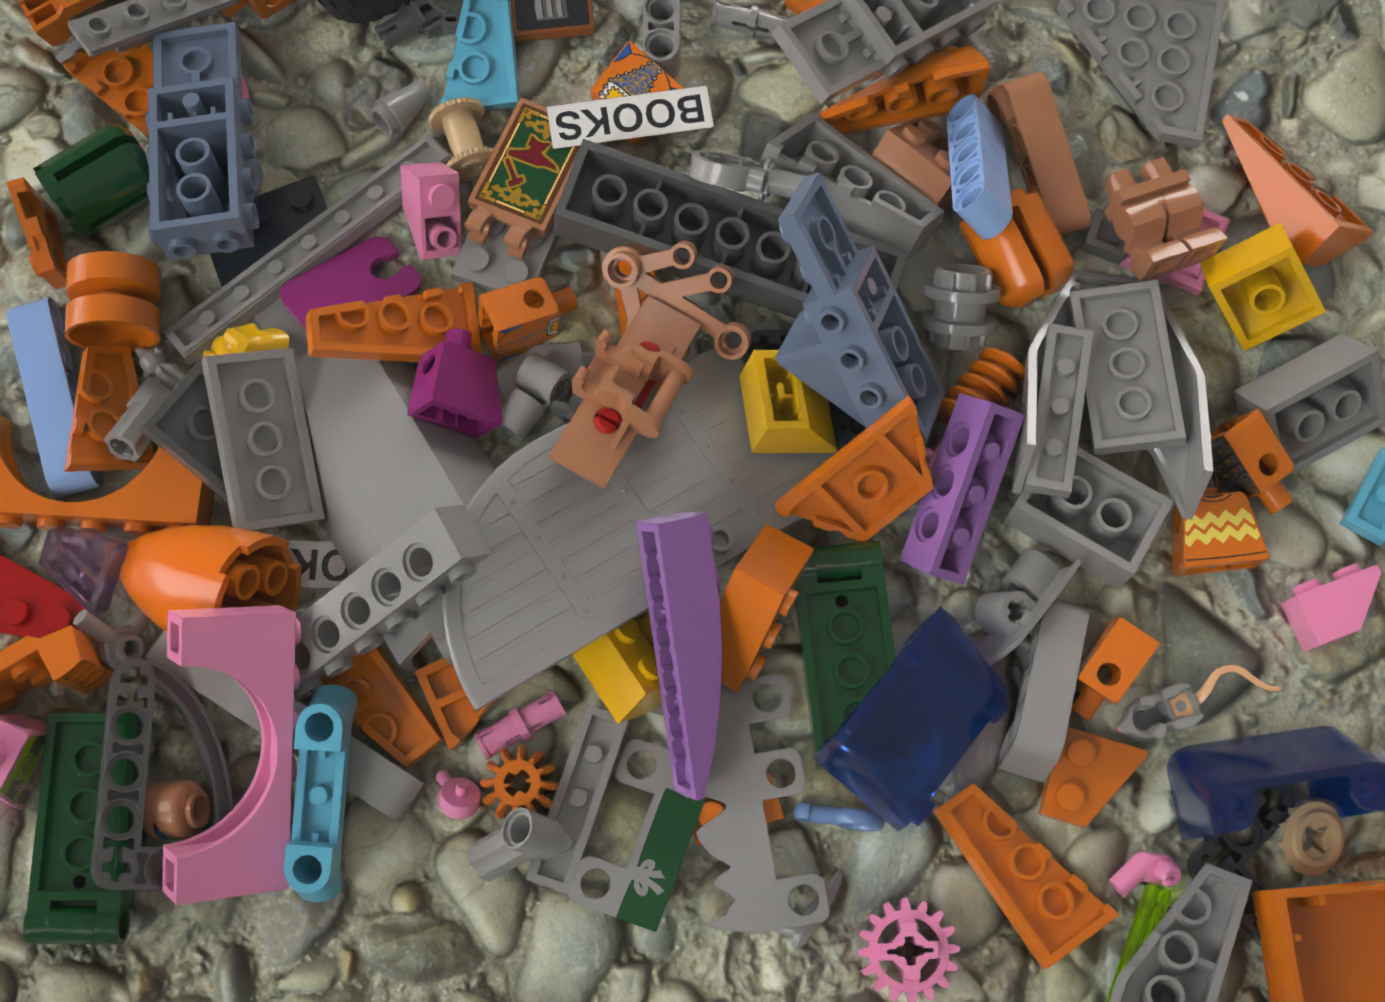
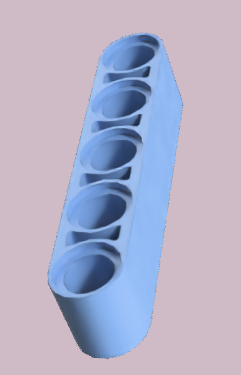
[947,94,1013,240]
[6,296,103,500]

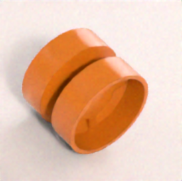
[65,251,161,353]

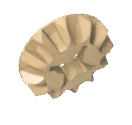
[1276,800,1345,876]

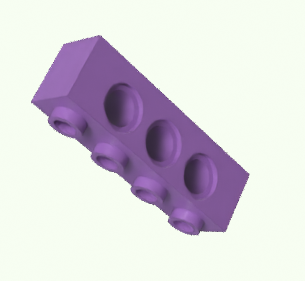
[899,393,1025,585]

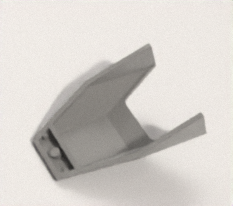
[1012,270,1213,520]

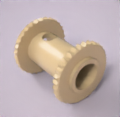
[428,97,494,182]

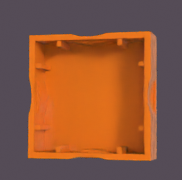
[1252,879,1385,1002]

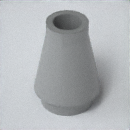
[370,80,432,137]

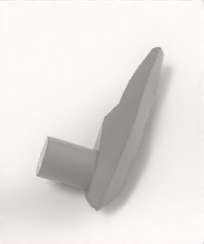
[774,871,843,950]

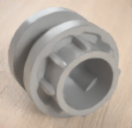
[921,263,1001,351]

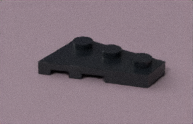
[209,175,328,287]

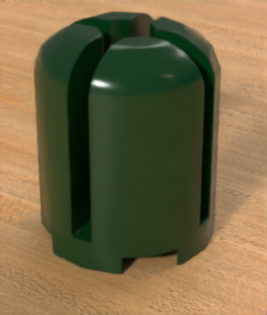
[33,124,150,241]

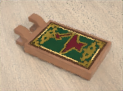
[464,97,580,260]

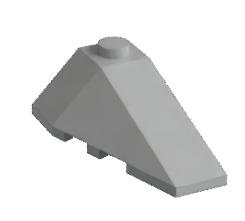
[1109,863,1252,1002]

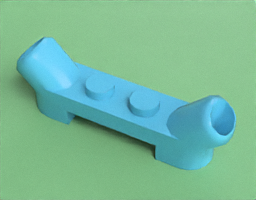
[284,684,358,902]

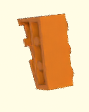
[720,523,814,693]

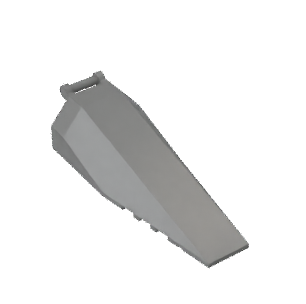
[251,297,495,674]

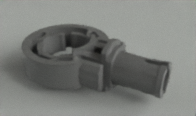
[374,0,461,50]

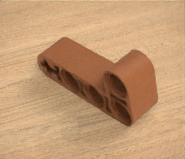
[987,71,1091,237]

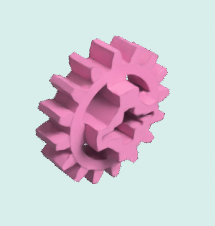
[856,898,960,1002]

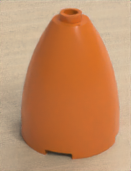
[116,525,302,633]

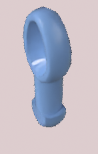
[793,803,884,831]

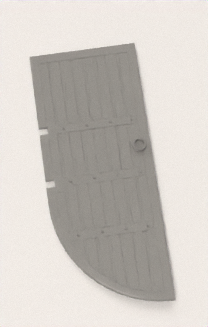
[442,317,859,711]

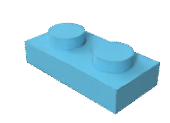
[1339,447,1385,546]

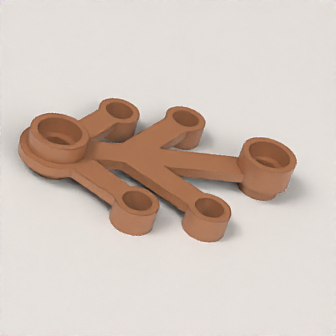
[602,240,751,361]

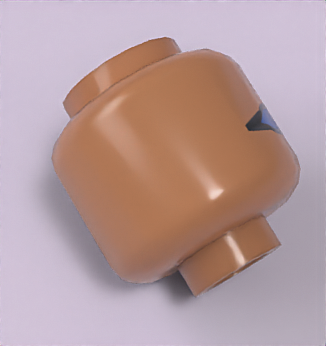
[143,780,212,841]

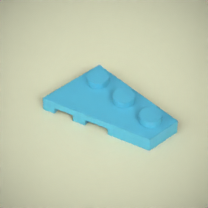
[439,0,520,111]

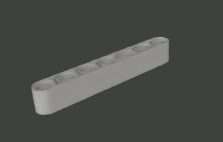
[145,631,424,822]

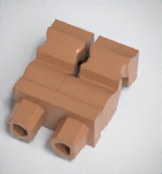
[1104,157,1227,282]

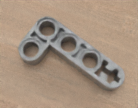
[998,598,1090,783]

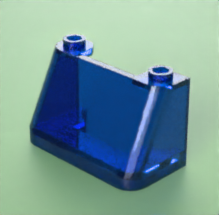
[812,606,1011,832]
[1167,726,1385,841]

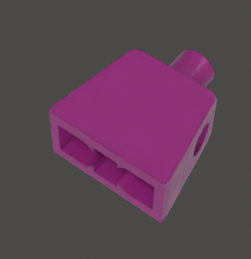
[407,328,502,439]

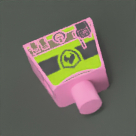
[0,713,47,810]

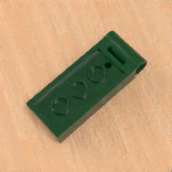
[794,541,910,770]
[23,713,141,945]

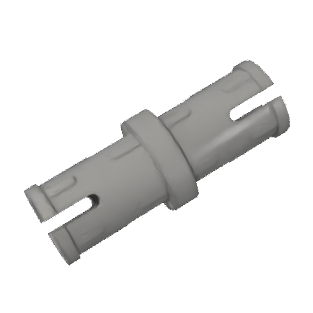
[710,0,793,40]

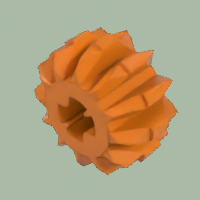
[480,745,559,820]

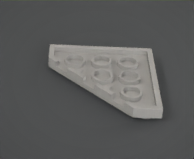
[1056,0,1226,148]

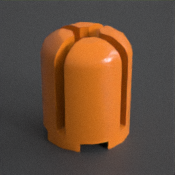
[958,185,1074,308]

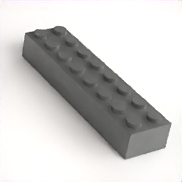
[554,139,908,318]

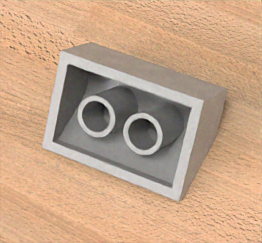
[1234,333,1385,479]
[1003,447,1174,589]

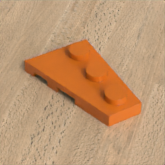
[64,345,154,472]

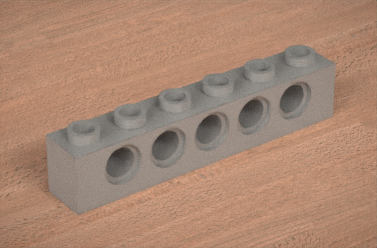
[294,505,491,700]

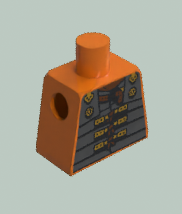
[1210,409,1294,514]

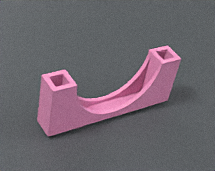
[162,605,301,905]

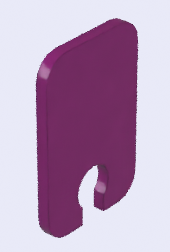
[280,237,421,333]

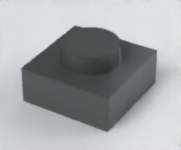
[1080,207,1126,265]

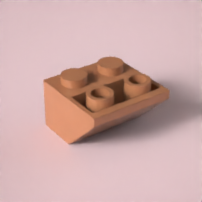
[871,118,952,210]

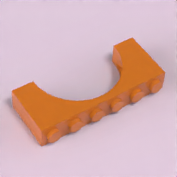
[0,413,215,536]

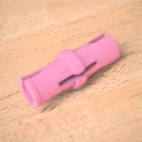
[474,690,567,759]

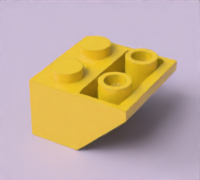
[739,350,837,453]
[573,610,662,724]

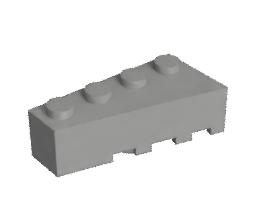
[759,113,944,262]

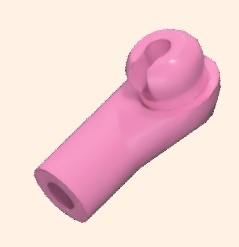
[1108,852,1182,897]

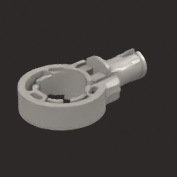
[689,150,810,201]

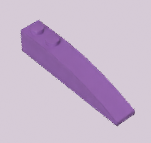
[636,511,722,801]

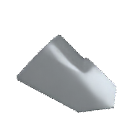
[497,342,587,443]
[975,548,1082,669]

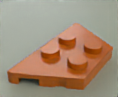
[774,395,934,542]

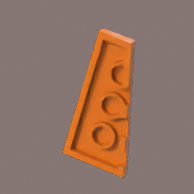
[61,43,154,139]
[305,282,482,362]
[322,646,444,767]
[933,783,1120,969]

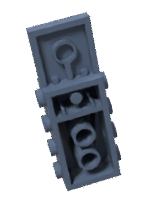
[146,22,263,259]
[775,173,945,441]

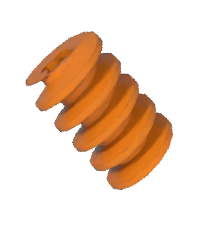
[937,347,1025,426]

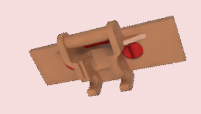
[548,296,701,489]

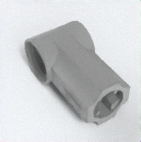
[103,376,171,462]
[468,807,564,881]

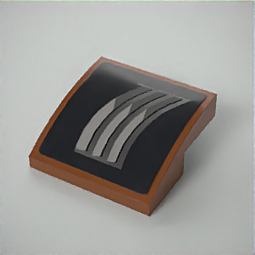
[511,0,595,42]

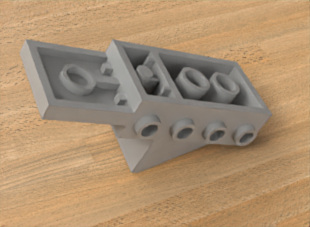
[771,0,999,105]

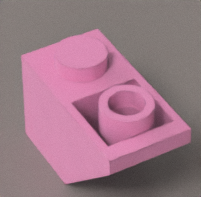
[400,161,462,260]
[1281,563,1382,653]

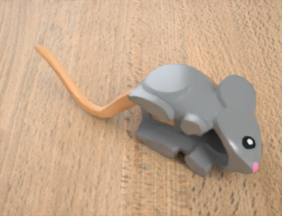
[1117,664,1282,741]

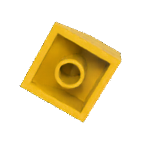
[1200,222,1326,351]

